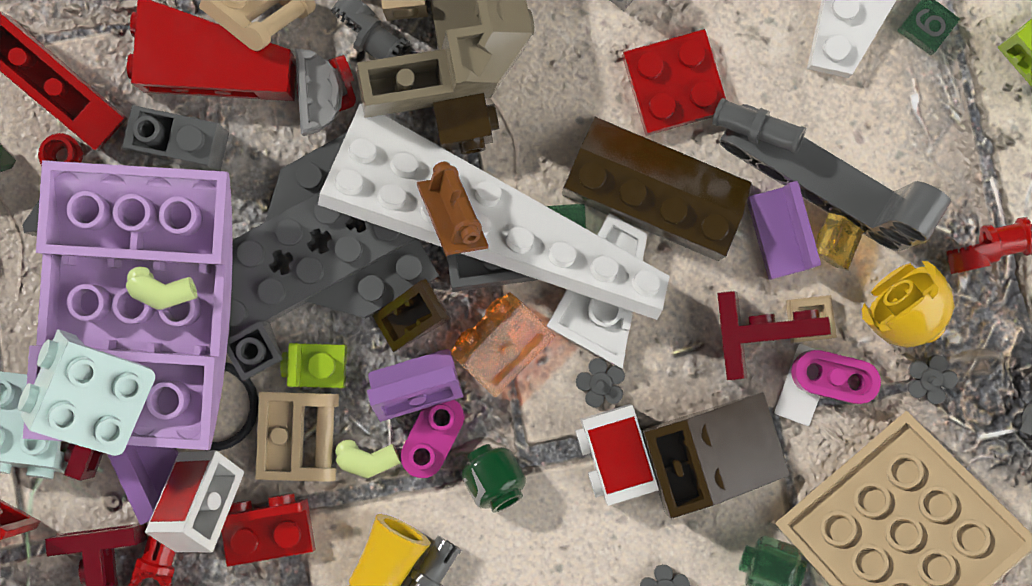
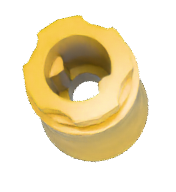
[349,514,430,586]

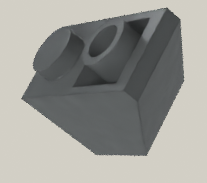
[122,105,229,171]

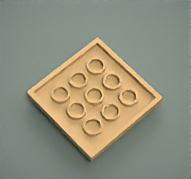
[775,411,1032,586]

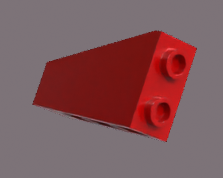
[126,0,297,101]
[0,11,128,151]

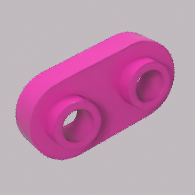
[791,350,881,404]
[401,399,465,478]

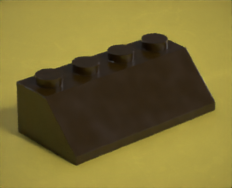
[562,117,752,261]

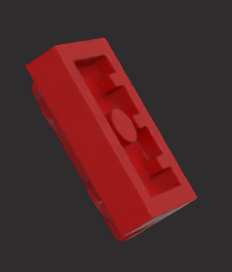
[221,493,316,567]

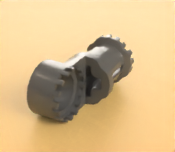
[331,0,410,59]

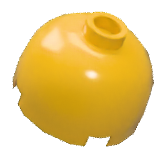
[862,261,955,348]

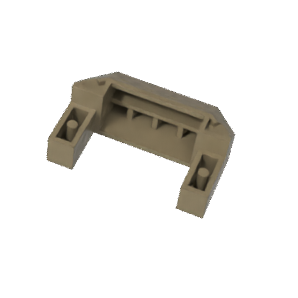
[357,0,534,118]

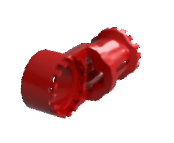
[946,217,1032,274]
[128,522,176,586]

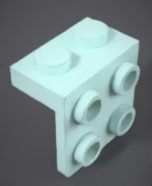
[18,329,155,456]
[0,371,68,479]

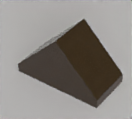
[372,278,451,353]

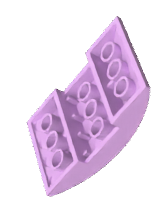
[23,160,232,450]

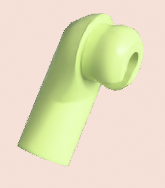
[126,266,198,310]
[335,440,402,478]

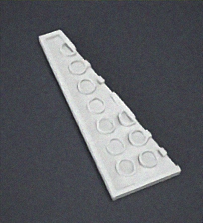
[318,103,670,320]

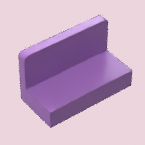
[747,181,821,280]
[367,349,463,422]
[107,445,178,525]

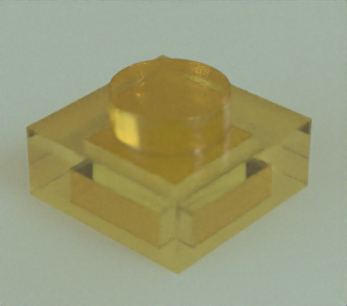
[816,213,864,270]

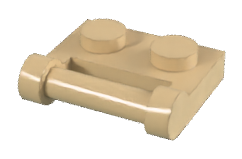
[199,0,316,51]
[255,392,339,482]

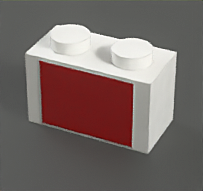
[575,404,659,506]
[145,450,244,552]

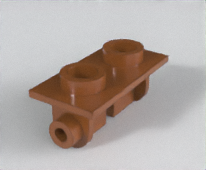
[416,161,489,256]

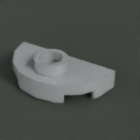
[295,48,343,136]

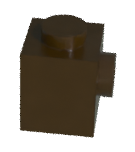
[433,93,499,155]

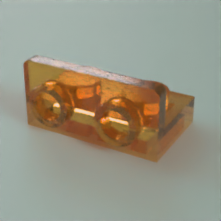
[451,292,556,398]

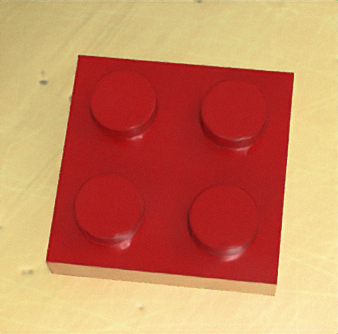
[622,29,726,136]

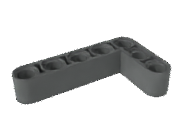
[719,104,951,251]

